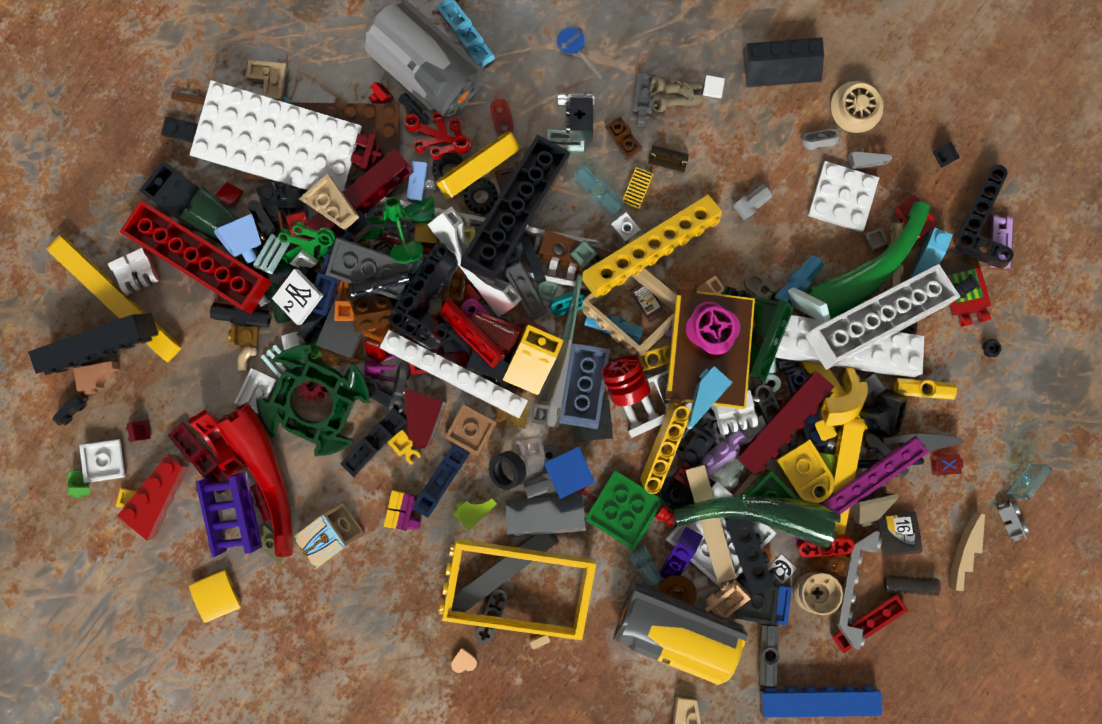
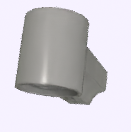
[732,184,773,221]

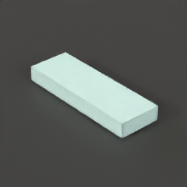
[788,287,831,323]

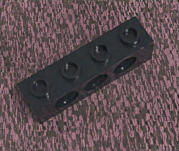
[723,510,776,596]

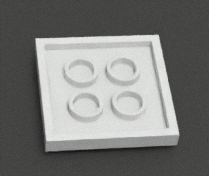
[807,161,879,233]

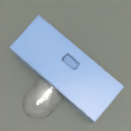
[406,161,438,203]

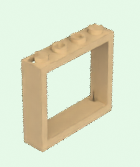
[583,265,676,358]

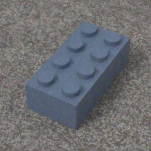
[559,343,610,429]

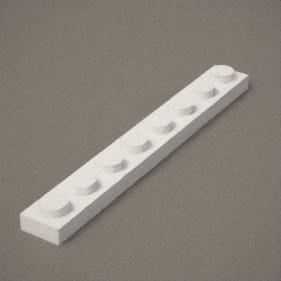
[380,330,528,418]

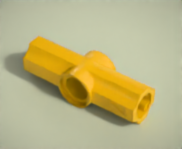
[894,378,957,400]

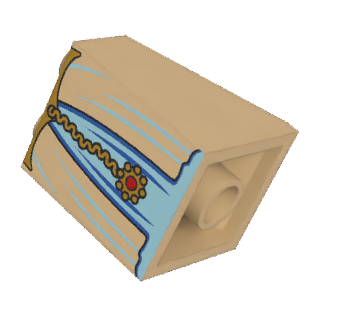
[293,503,365,570]

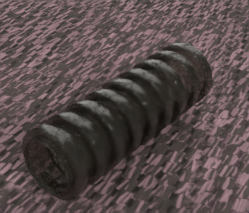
[883,575,941,596]

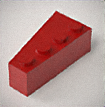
[117,454,190,541]

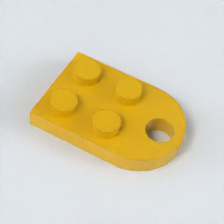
[776,439,834,503]

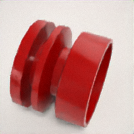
[601,355,651,406]

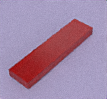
[438,299,505,368]

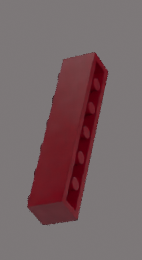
[306,148,414,235]
[735,371,835,475]

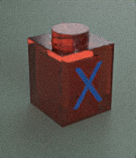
[930,454,963,476]

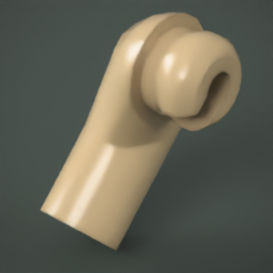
[238,345,257,371]

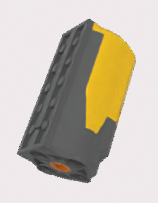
[613,582,748,685]

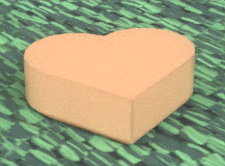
[451,648,477,673]

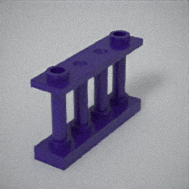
[195,472,262,557]

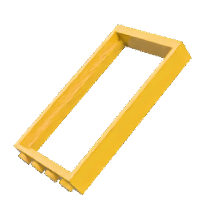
[439,538,596,640]

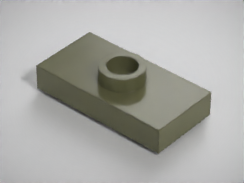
[259,524,285,564]

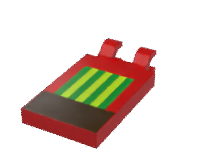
[940,254,991,327]

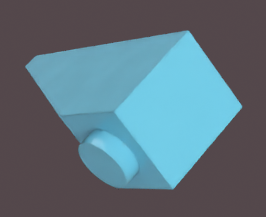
[908,228,953,280]
[686,366,732,430]

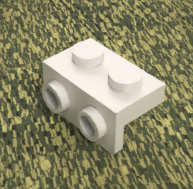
[708,451,747,492]

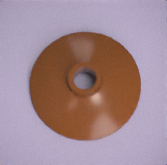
[658,575,697,605]

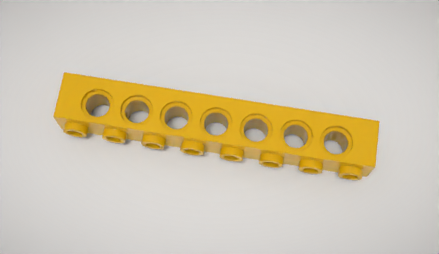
[582,195,722,298]

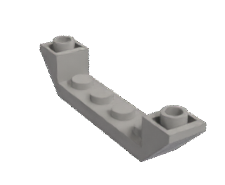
[837,531,882,650]

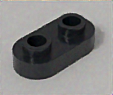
[52,393,88,426]

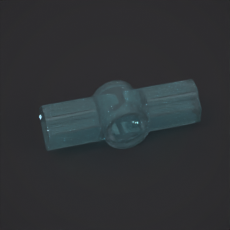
[573,165,625,217]

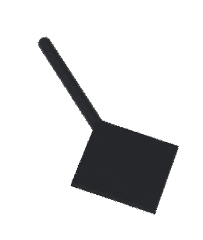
[345,210,407,244]

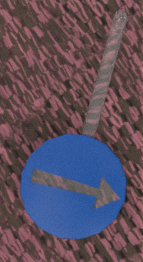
[557,27,602,79]

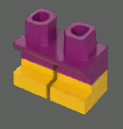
[384,490,422,531]

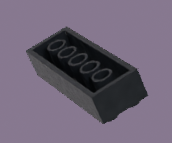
[28,313,159,376]

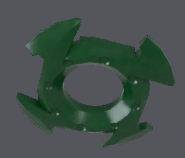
[256,344,371,456]

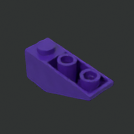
[658,527,703,578]

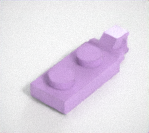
[700,430,748,476]

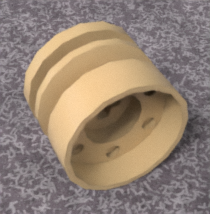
[793,571,843,615]

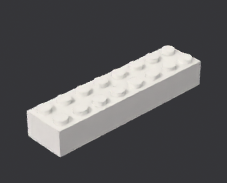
[806,264,960,370]
[775,315,924,378]

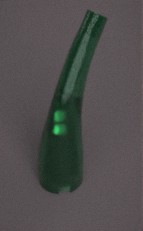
[180,186,292,323]
[674,495,841,549]

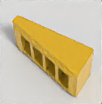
[815,418,839,441]

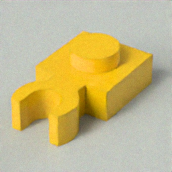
[388,430,421,465]

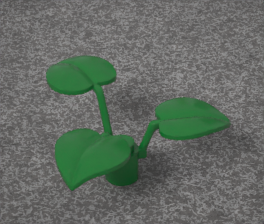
[363,196,435,263]

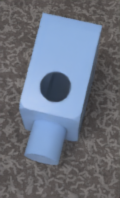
[214,214,261,264]

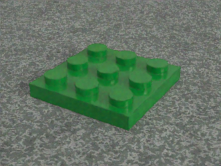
[585,470,663,550]

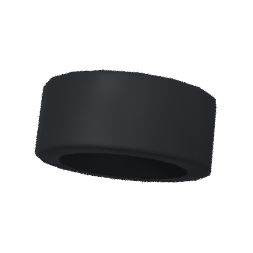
[488,451,526,490]

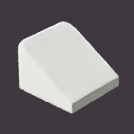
[281,331,300,350]

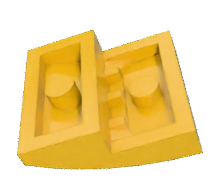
[189,569,241,623]

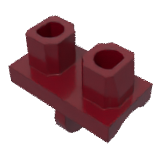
[350,133,384,170]

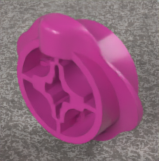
[685,301,740,355]

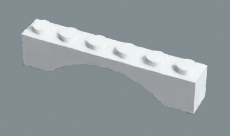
[427,206,522,317]

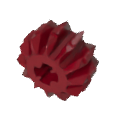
[297,381,329,402]

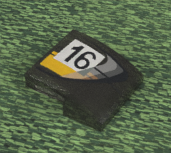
[876,511,922,557]

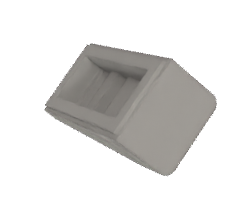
[847,152,892,170]

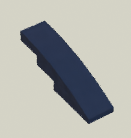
[312,235,355,316]

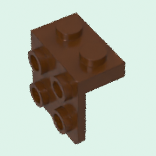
[346,288,394,332]

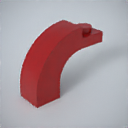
[189,409,246,476]

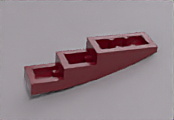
[168,422,229,494]

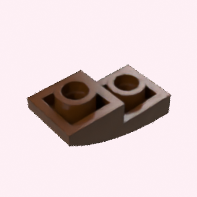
[605,116,642,160]

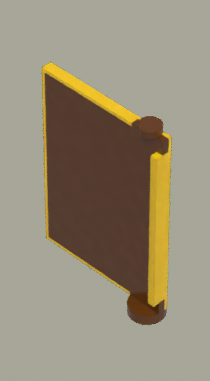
[666,282,755,410]

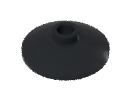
[659,476,694,514]

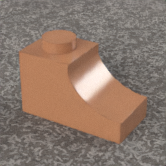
[73,361,120,395]

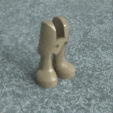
[650,76,704,112]

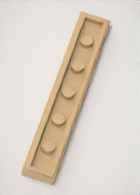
[685,465,736,583]

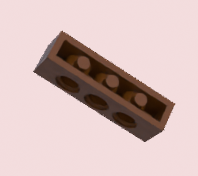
[536,230,613,278]

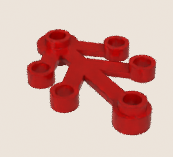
[404,112,472,160]

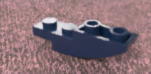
[786,369,828,448]

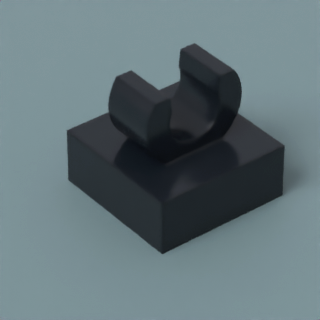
[932,142,960,168]

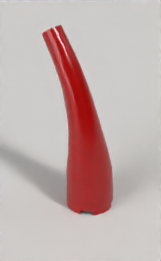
[215,402,293,557]

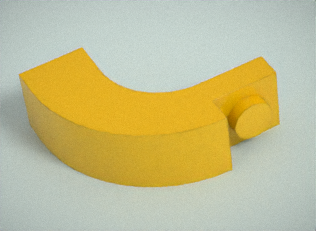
[821,368,868,426]

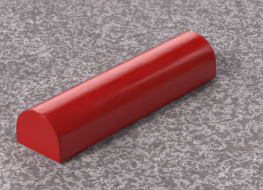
[831,594,909,654]

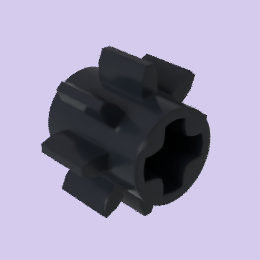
[776,358,799,375]

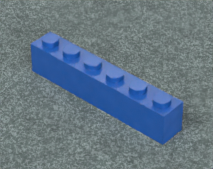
[760,684,882,718]

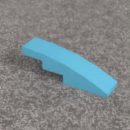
[436,0,495,67]

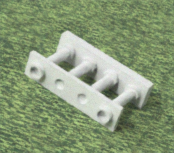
[623,365,692,438]

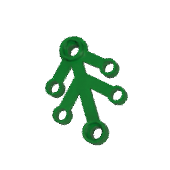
[275,222,336,270]

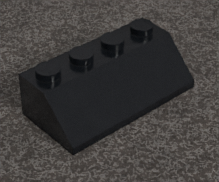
[743,37,824,88]

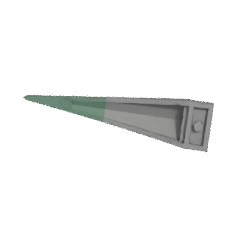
[531,274,583,427]

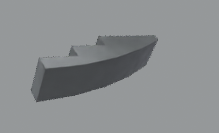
[879,434,964,451]

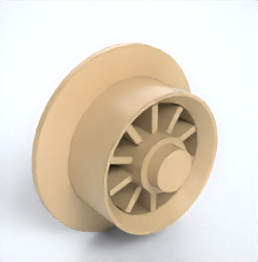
[830,81,883,133]

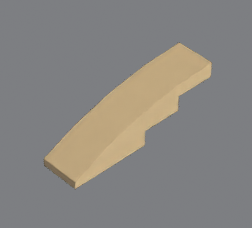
[949,513,985,591]

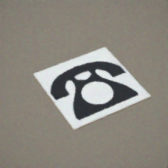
[768,554,797,584]

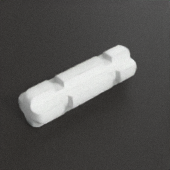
[558,93,594,105]

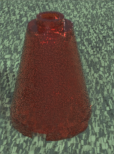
[470,311,524,361]

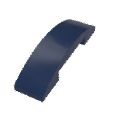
[412,443,470,518]

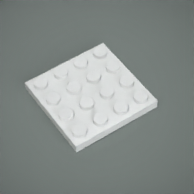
[666,481,776,588]

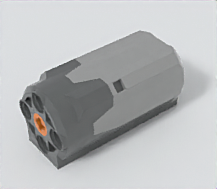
[364,0,485,117]

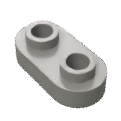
[802,129,840,150]

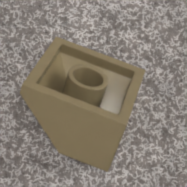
[850,492,899,527]

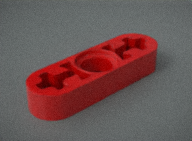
[796,534,855,557]

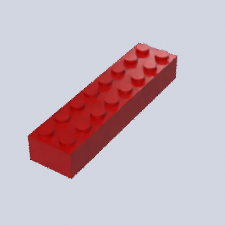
[119,200,272,314]

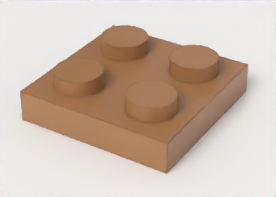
[445,404,497,456]

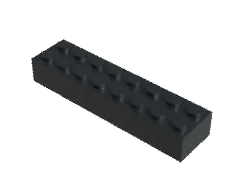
[460,134,571,285]

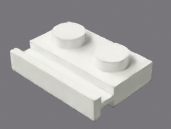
[234,368,278,414]

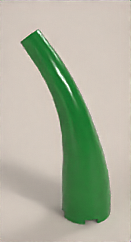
[806,201,930,320]

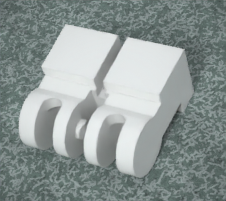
[108,248,160,296]
[711,390,758,435]

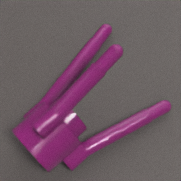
[364,355,398,382]

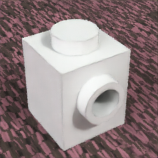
[610,212,640,245]

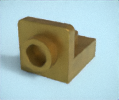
[228,325,259,346]

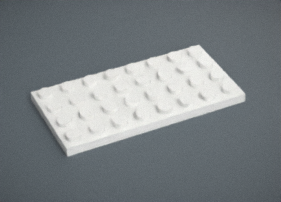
[190,80,362,191]

